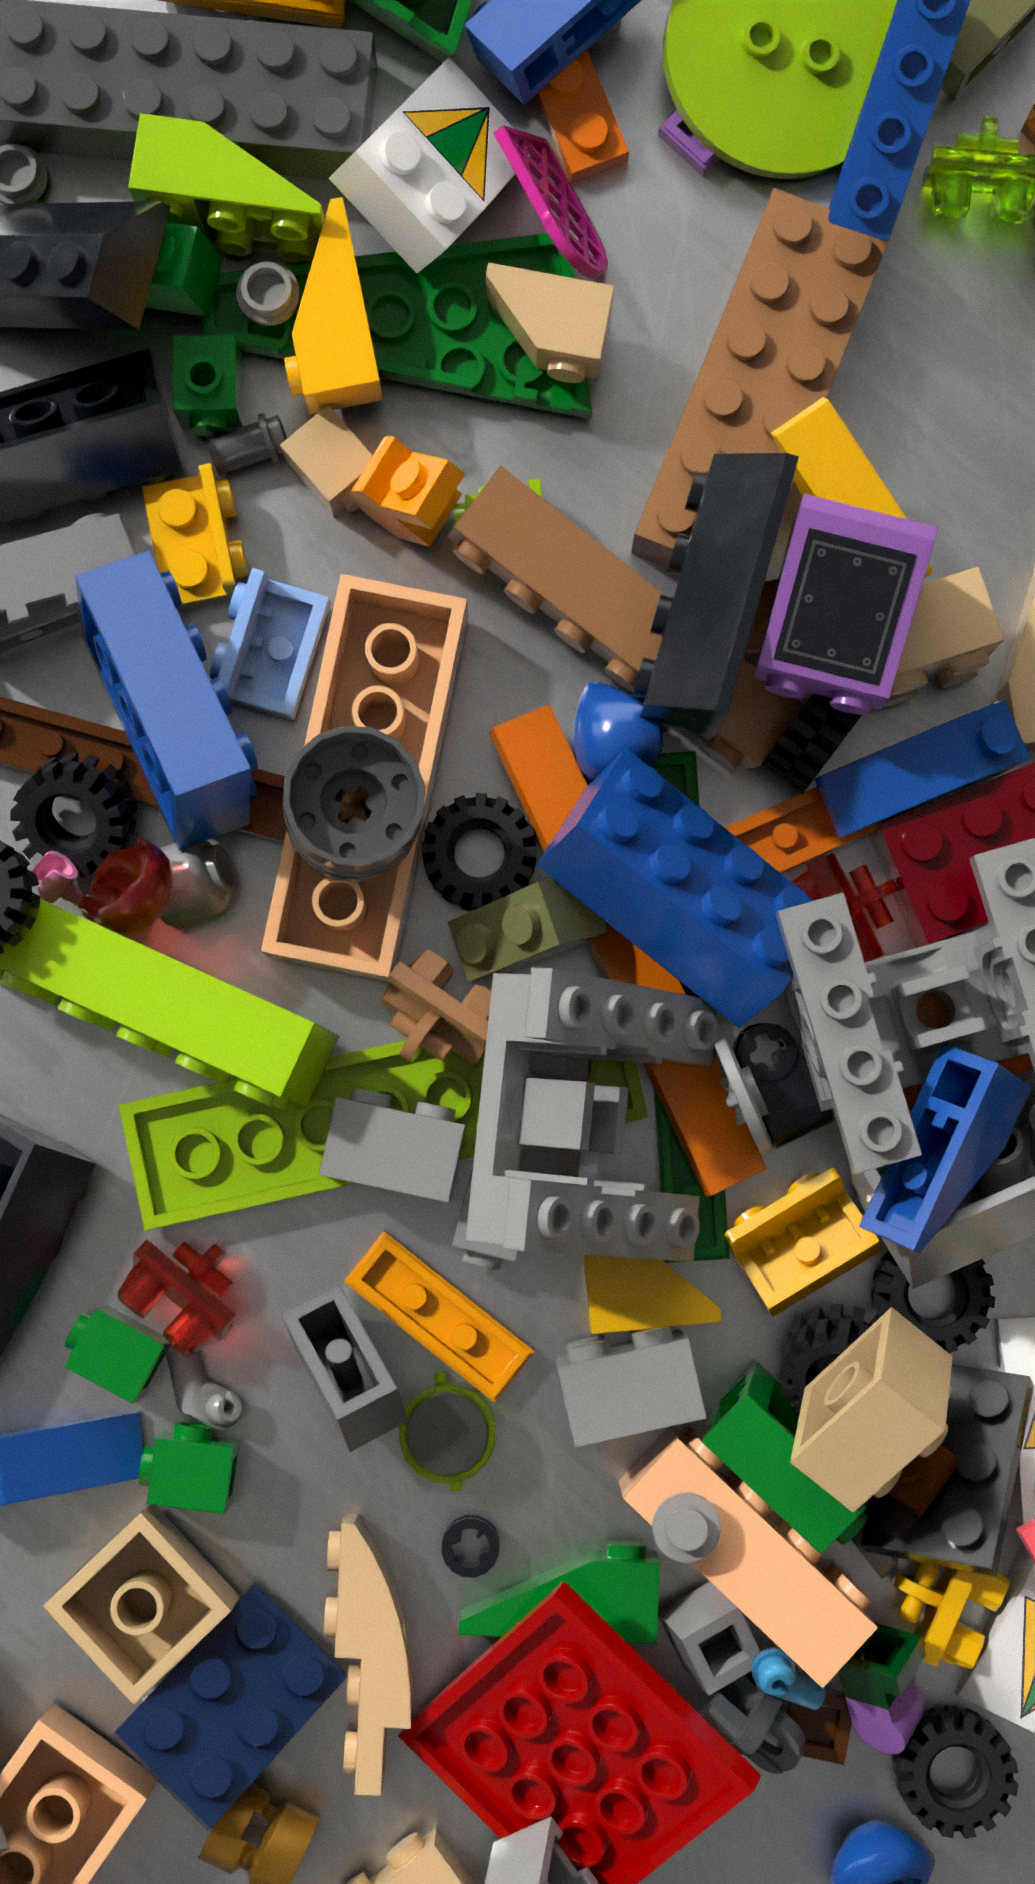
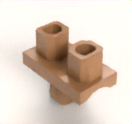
[380,950,491,1067]

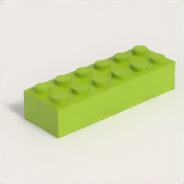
[0,899,340,1111]

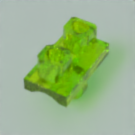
[923,116,1035,225]

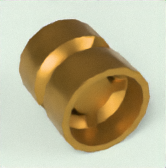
[198,1784,320,1884]

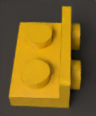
[142,463,249,611]

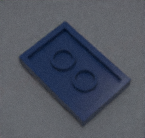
[113,1584,348,1831]

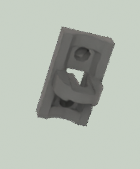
[699,1671,806,1774]

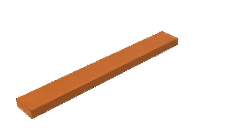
[489,704,767,1197]

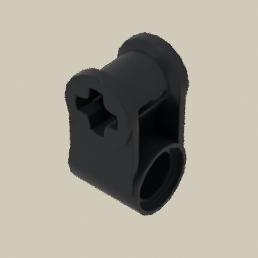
[733,1023,834,1149]

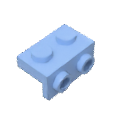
[209,568,331,721]

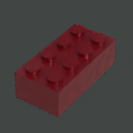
[868,762,1035,948]

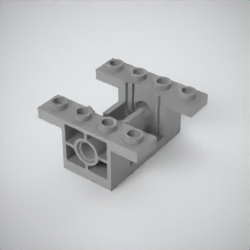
[776,838,1035,1174]
[466,967,718,1262]

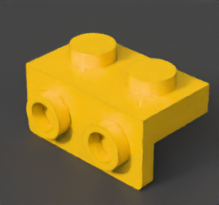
[724,1168,882,1317]

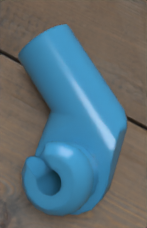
[751,1647,827,1711]

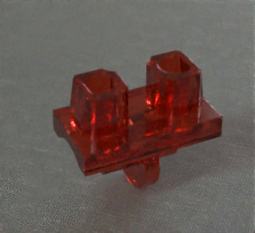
[792,853,899,963]
[117,1239,236,1358]

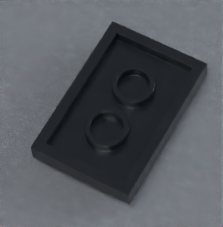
[861,1364,1034,1577]

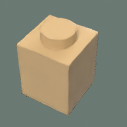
[280,405,373,517]

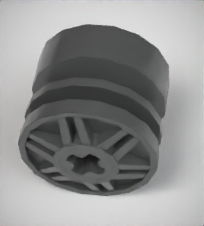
[283,726,425,882]

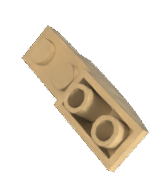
[324,1514,414,1796]

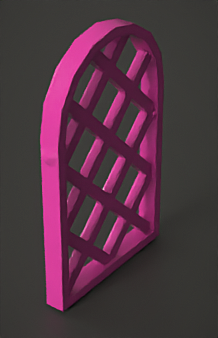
[493,125,608,279]

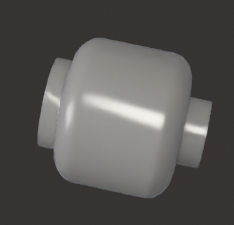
[136,840,237,928]

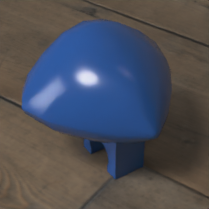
[572,681,666,784]
[831,1820,935,1884]

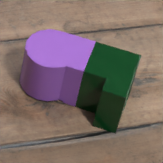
[839,1623,927,1755]

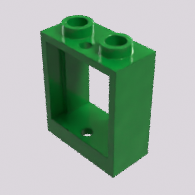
[701,1361,869,1554]

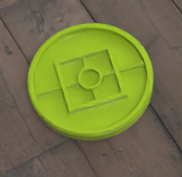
[662,0,897,179]

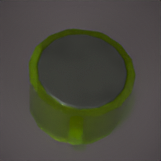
[399,1372,497,1491]

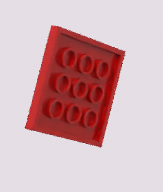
[398,1581,761,1884]

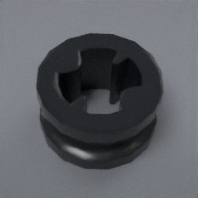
[441,1514,500,1578]

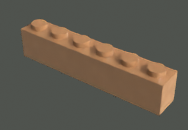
[447,465,804,770]

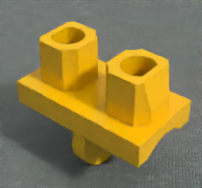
[891,1562,1010,1669]

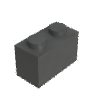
[281,1284,408,1452]

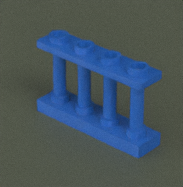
[828,0,971,240]

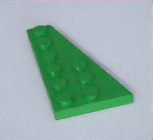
[202,233,592,419]

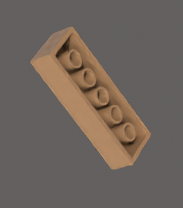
[631,188,892,567]

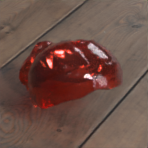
[78,838,174,933]

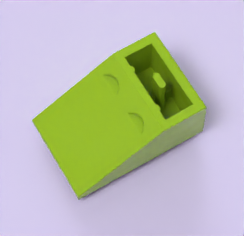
[128,113,324,263]

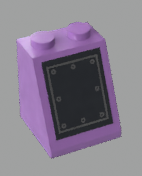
[753,494,939,715]

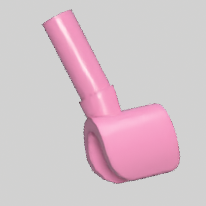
[32,851,101,916]

